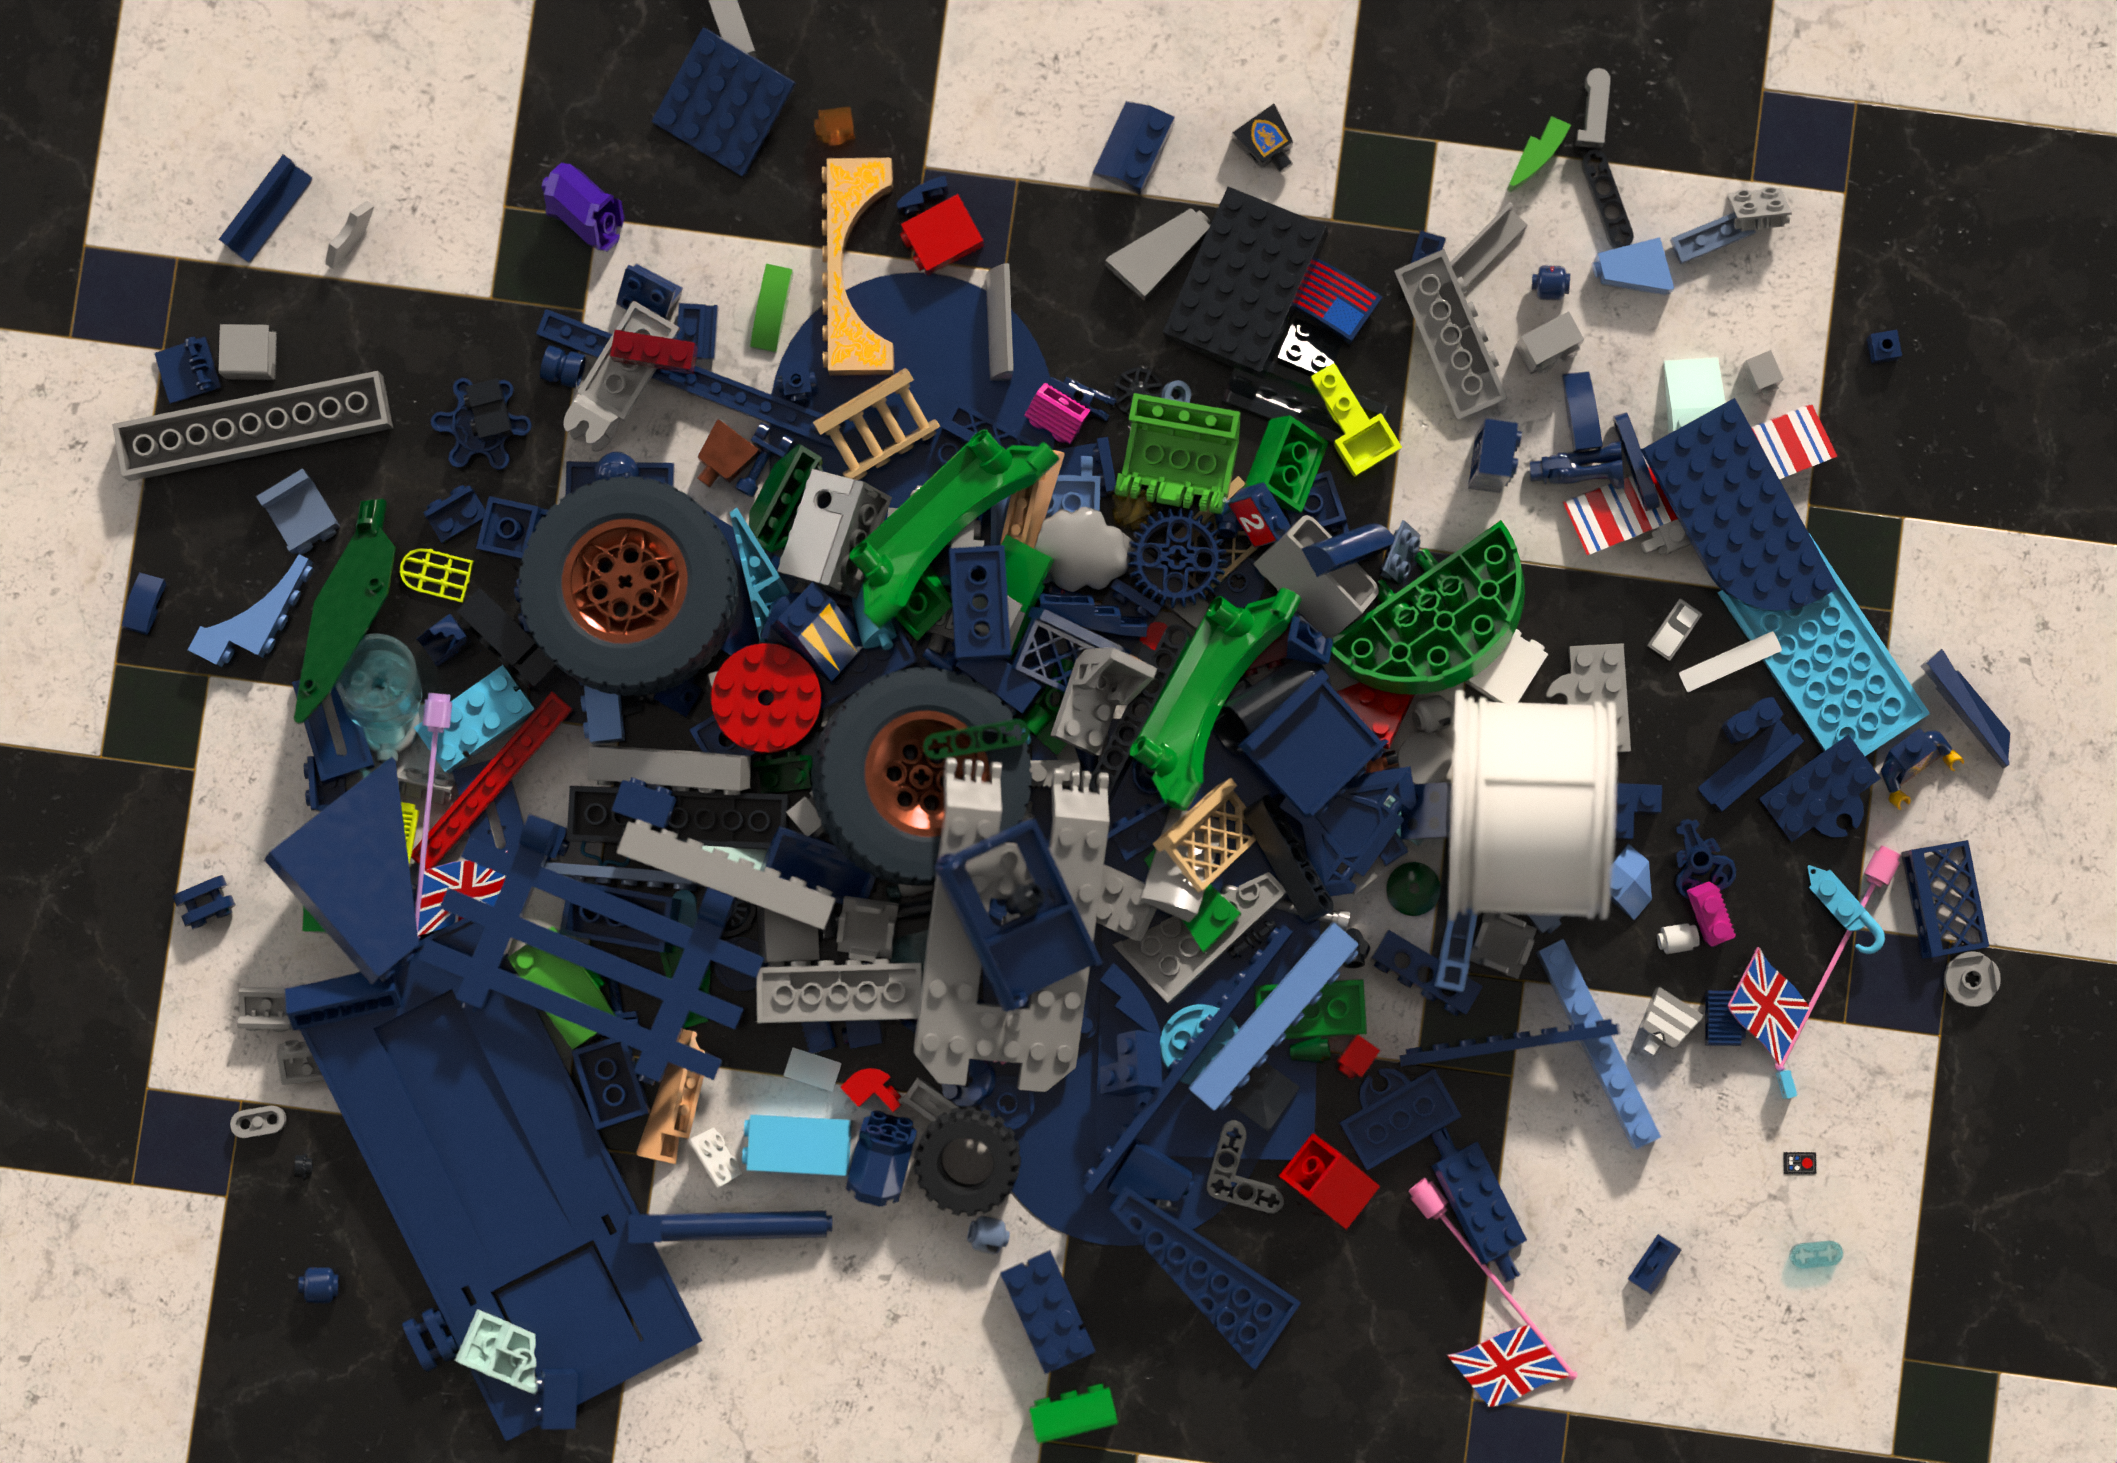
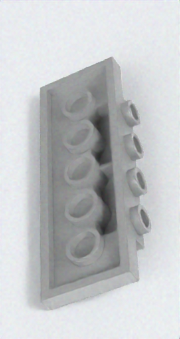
[1394,249,1508,420]
[757,959,922,1023]

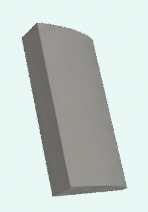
[986,263,1013,381]
[1140,808,1220,922]

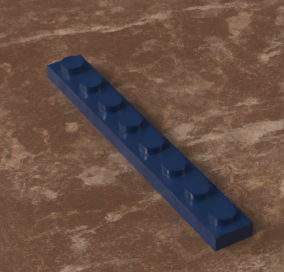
[1399,1019,1621,1066]

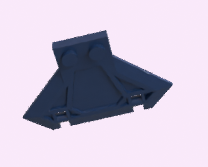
[1279,766,1417,897]

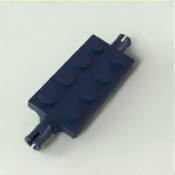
[1430,1127,1527,1283]

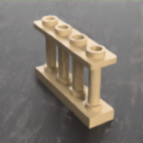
[812,368,940,480]

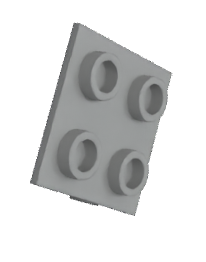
[1727,187,1792,231]

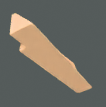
[1000,450,1064,548]
[636,1029,705,1164]

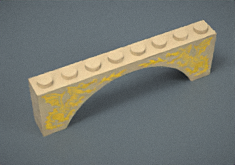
[822,158,894,375]

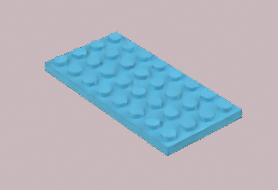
[1718,535,1930,756]

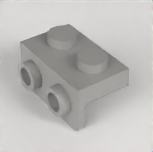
[237,987,292,1032]

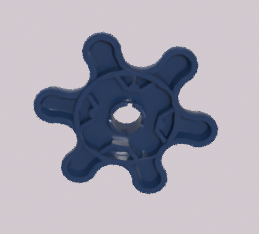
[431,378,532,469]

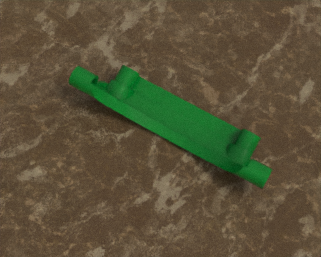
[849,429,1060,629]
[1130,588,1302,811]

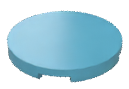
[1160,1004,1239,1085]

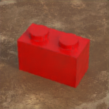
[1336,1034,1381,1079]

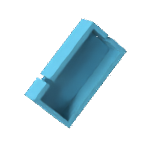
[414,665,536,774]

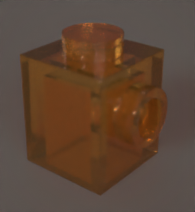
[814,107,855,146]

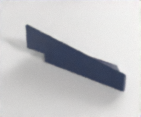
[1920,649,2011,768]

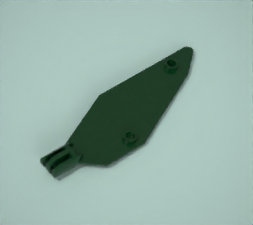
[294,499,396,724]

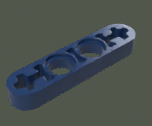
[1613,412,1660,511]

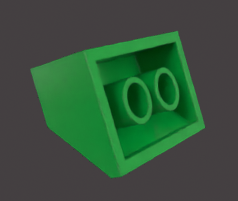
[1244,415,1329,513]
[1029,1384,1118,1444]

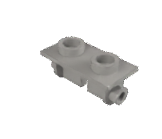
[398,768,456,805]

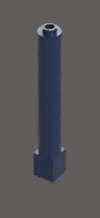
[628,1210,832,1243]

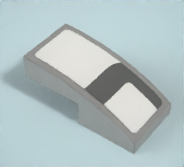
[1647,598,1702,661]

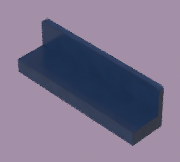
[218,154,313,262]
[1698,720,1804,813]

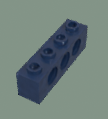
[1370,930,1483,1017]

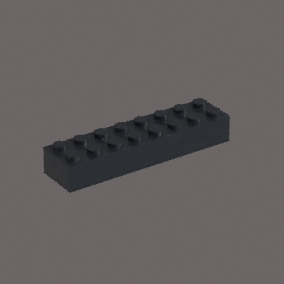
[567,786,790,850]

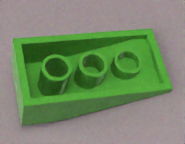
[507,926,616,1050]

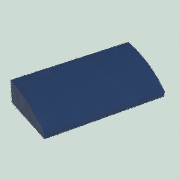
[760,826,876,905]

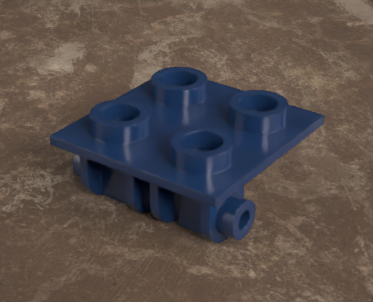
[154,337,221,404]

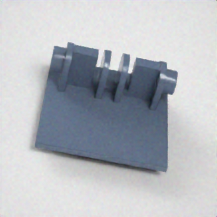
[1380,520,1421,585]

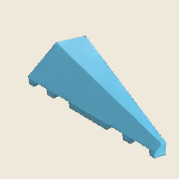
[730,508,790,644]

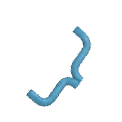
[580,842,631,867]

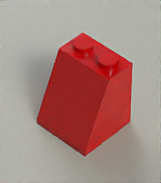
[1279,1133,1380,1229]

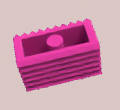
[1024,383,1090,444]
[1687,882,1736,946]

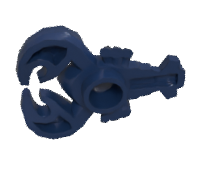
[1675,819,1736,899]

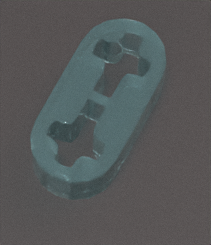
[1789,1240,1843,1268]

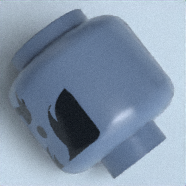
[967,1216,1010,1254]

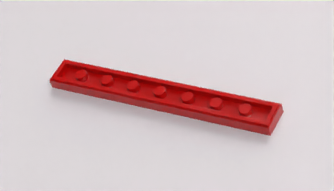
[411,692,573,870]

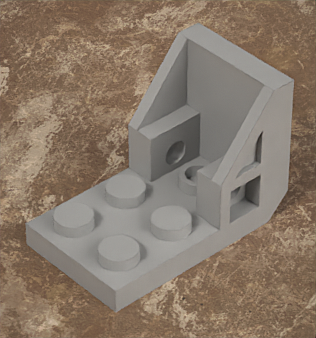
[1050,647,1157,756]

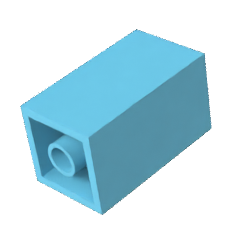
[742,1114,852,1176]

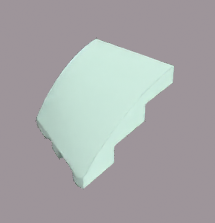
[455,1309,536,1394]

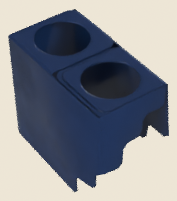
[416,614,471,667]

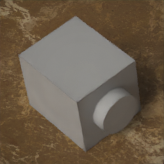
[1742,350,1784,395]

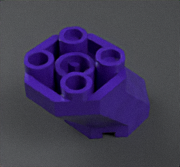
[542,163,624,252]

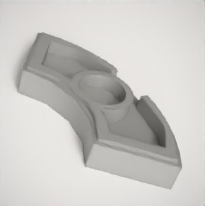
[325,201,374,269]

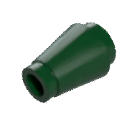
[1290,1036,1331,1064]

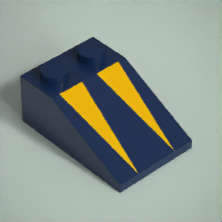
[771,581,863,682]

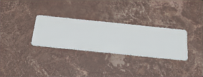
[1679,631,1782,692]

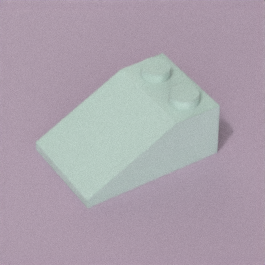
[1664,358,1725,433]

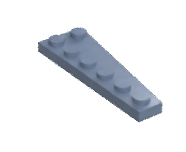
[544,862,704,891]

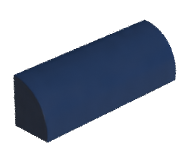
[1302,524,1395,577]
[285,967,401,1031]

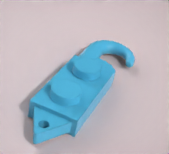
[1808,865,1885,954]

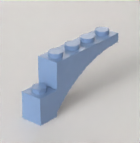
[188,554,313,667]
[1434,909,1477,993]

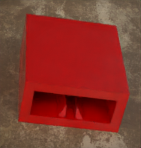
[899,194,984,276]

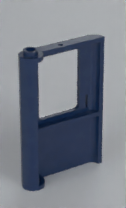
[935,820,1103,1012]

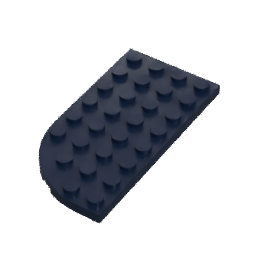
[1641,398,1838,611]

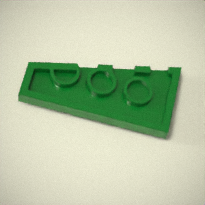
[1144,848,1242,954]

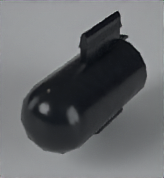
[1213,659,1331,755]

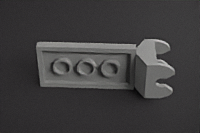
[564,300,680,451]

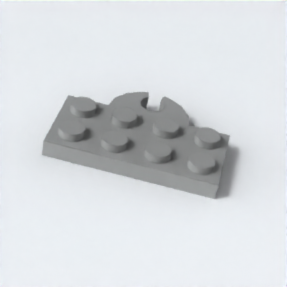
[1545,643,1631,753]

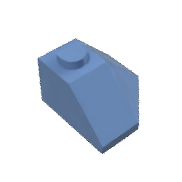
[1609,844,1652,920]

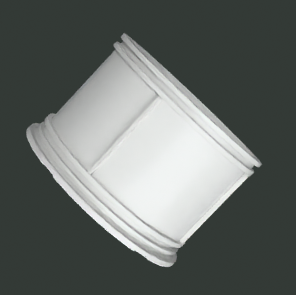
[1449,690,1615,921]

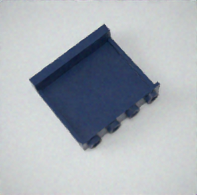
[1239,669,1389,818]

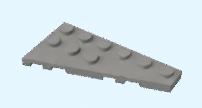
[1113,872,1287,1005]

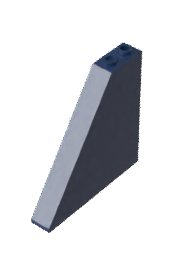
[264,757,419,984]

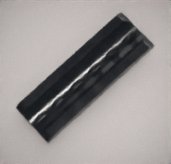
[1221,362,1391,444]

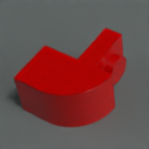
[840,1068,902,1112]

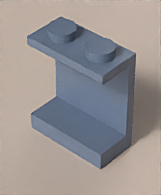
[256,468,340,555]

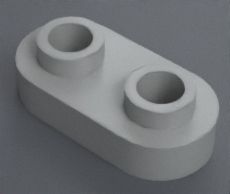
[230,1106,287,1138]

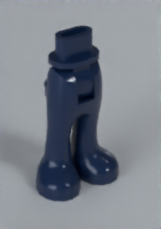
[1530,441,1625,489]

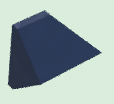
[1287,611,1333,665]

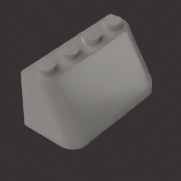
[1254,515,1379,639]

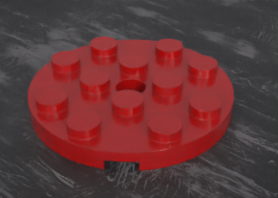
[711,643,821,753]

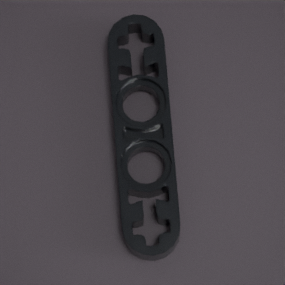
[1581,150,1634,249]

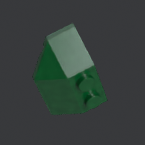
[749,444,823,553]

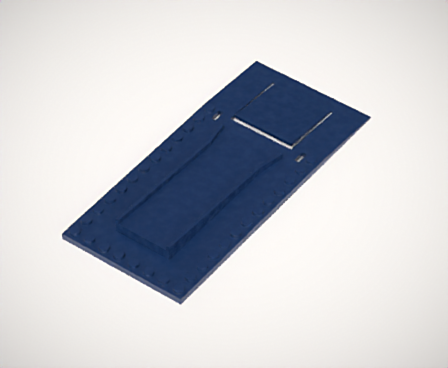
[300,918,703,1441]

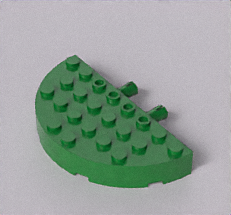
[1330,520,1525,695]

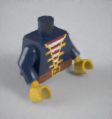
[1881,728,1964,810]

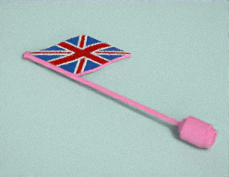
[1728,846,1901,1071]
[1408,1178,1577,1407]

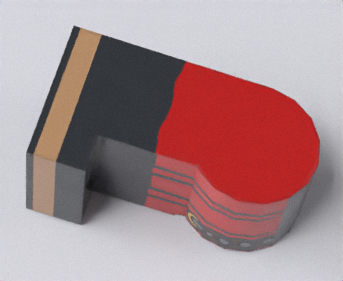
[1130,621,1168,664]

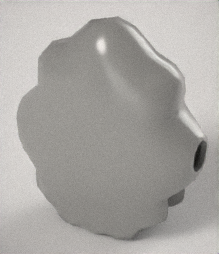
[1034,507,1131,592]

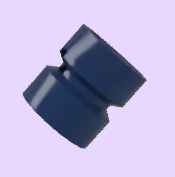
[540,345,586,389]

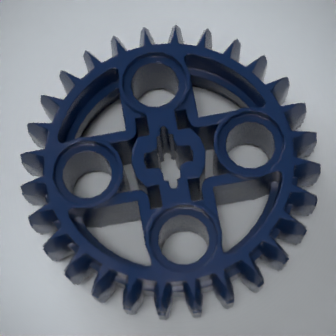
[1127,508,1227,609]

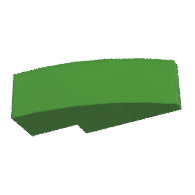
[1506,116,1571,192]
[750,263,794,353]

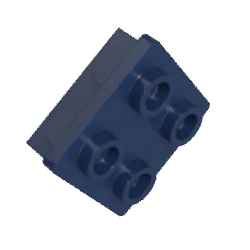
[616,263,683,320]

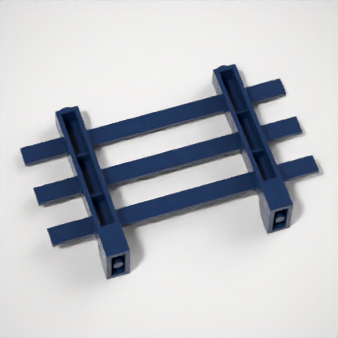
[418,814,764,1085]

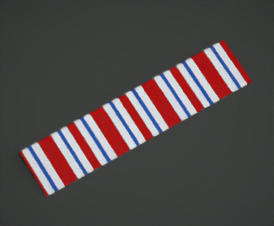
[1563,404,1837,555]

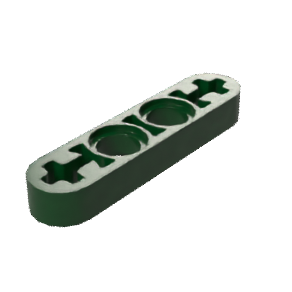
[923,719,1030,759]

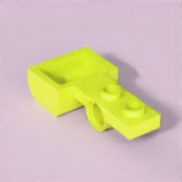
[1310,363,1402,477]

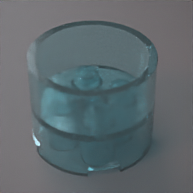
[335,634,423,732]

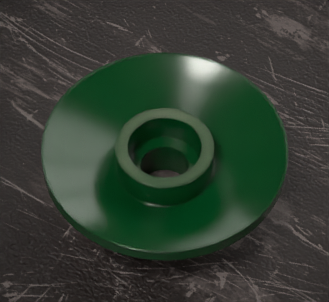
[1386,862,1441,916]

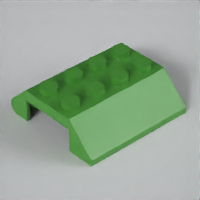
[1115,393,1241,514]

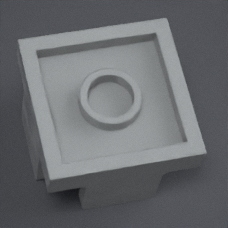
[837,896,899,962]
[1470,912,1537,979]

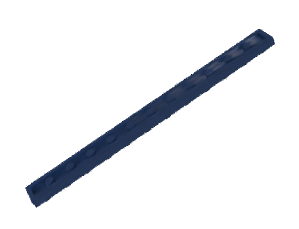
[536,309,847,449]
[1082,925,1293,1194]

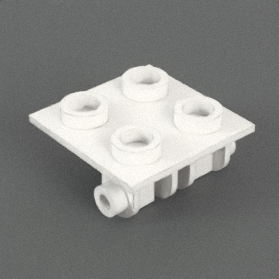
[689,1127,742,1188]

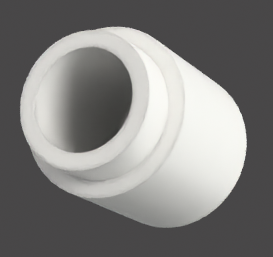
[1657,923,1699,954]

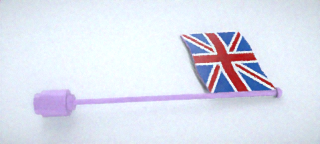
[415,693,508,940]

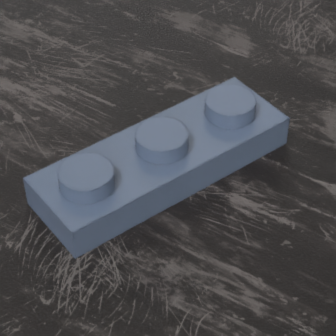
[1670,212,1756,264]

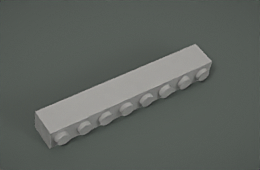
[617,819,836,930]

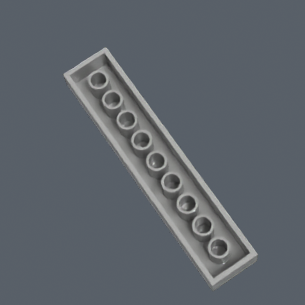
[112,371,393,481]

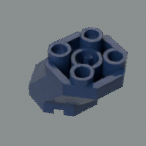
[845,1110,917,1207]

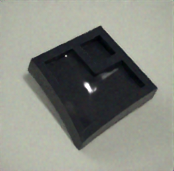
[1228,1061,1300,1132]

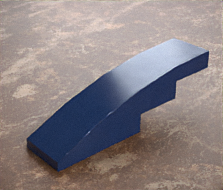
[1038,594,1147,637]

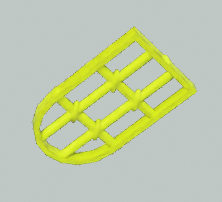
[400,548,474,603]

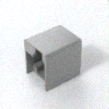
[219,324,276,380]

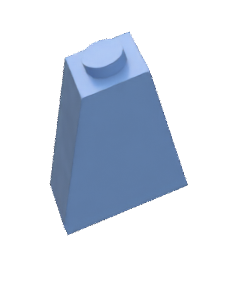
[1592,237,1674,295]

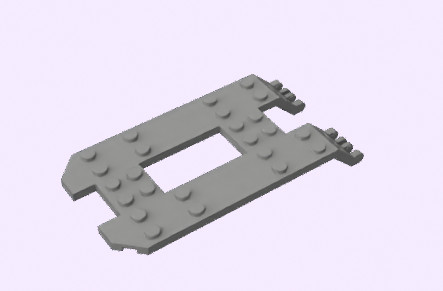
[913,757,1109,1092]

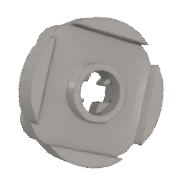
[1944,952,2001,1007]

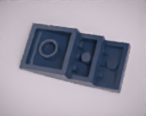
[1285,471,1359,564]

